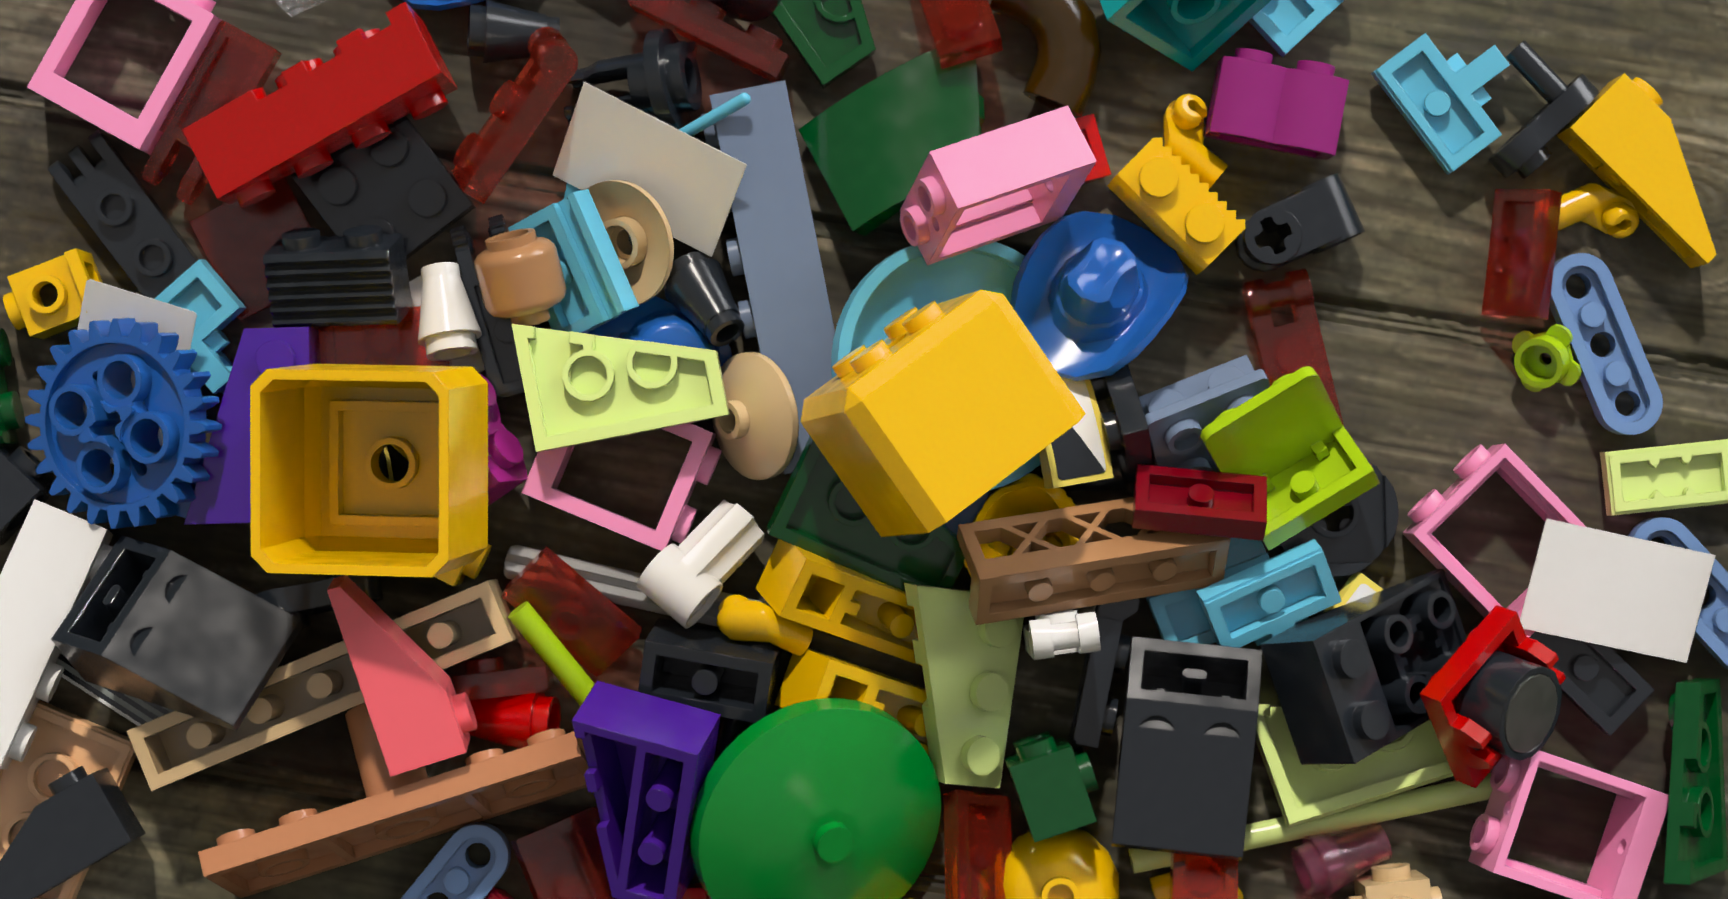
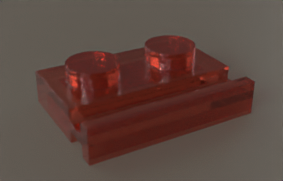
[511,805,617,899]

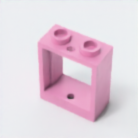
[27,0,227,157]
[900,106,1097,265]
[521,423,722,551]
[1402,444,1586,637]
[1468,750,1669,899]

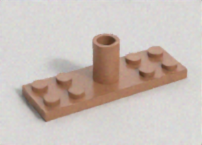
[198,702,588,898]

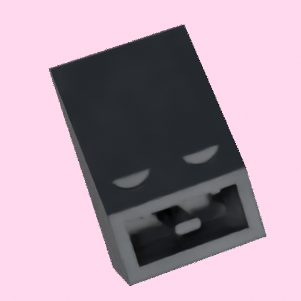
[51,535,304,731]
[1260,569,1467,765]
[1111,636,1262,860]

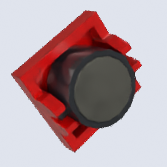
[1420,605,1566,788]

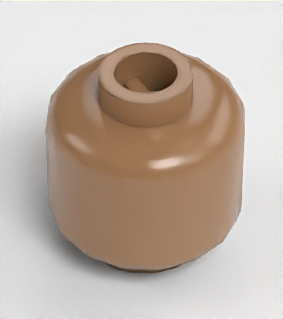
[474,228,566,326]

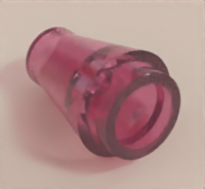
[1291,823,1392,897]

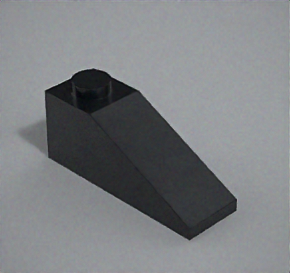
[0,766,146,899]

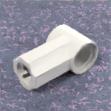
[636,500,765,629]

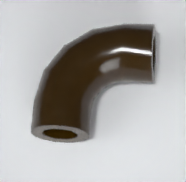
[989,0,1102,117]

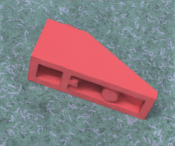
[327,575,477,777]

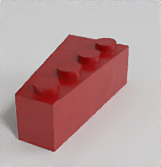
[182,2,458,208]

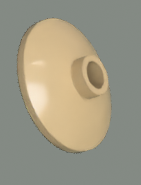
[587,180,674,305]
[712,352,799,480]

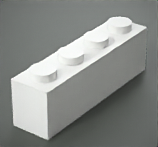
[0,499,113,770]

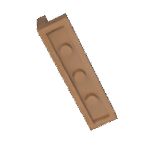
[957,497,1230,625]

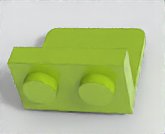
[1200,366,1380,550]

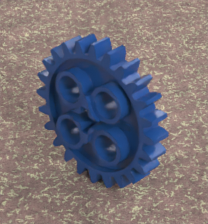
[25,318,222,529]

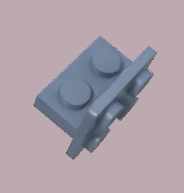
[1139,355,1270,472]

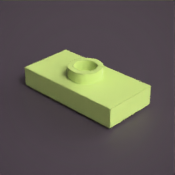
[1600,439,1728,516]

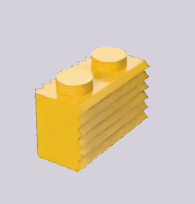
[1107,137,1245,275]

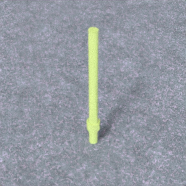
[1129,773,1493,874]

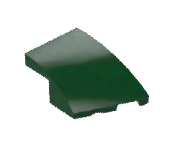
[798,35,985,236]

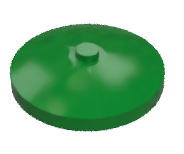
[690,698,941,899]

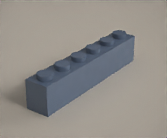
[701,80,835,475]

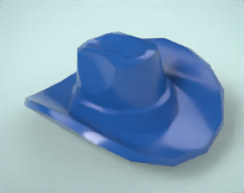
[1010,211,1189,381]

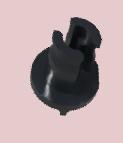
[559,28,702,130]

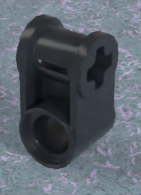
[1235,173,1365,272]

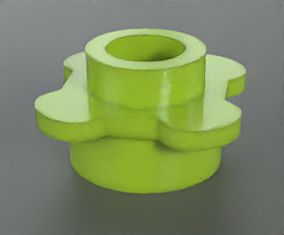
[1512,324,1582,392]

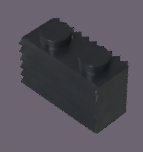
[262,225,413,328]

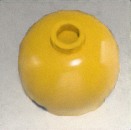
[993,828,1120,899]

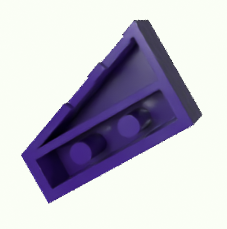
[184,327,323,525]
[572,681,721,899]

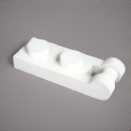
[1022,609,1101,660]

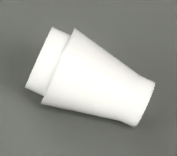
[418,262,482,361]

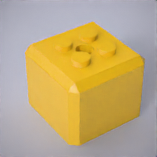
[801,290,1086,537]
[250,364,488,577]

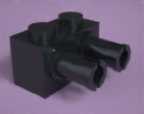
[638,618,782,764]

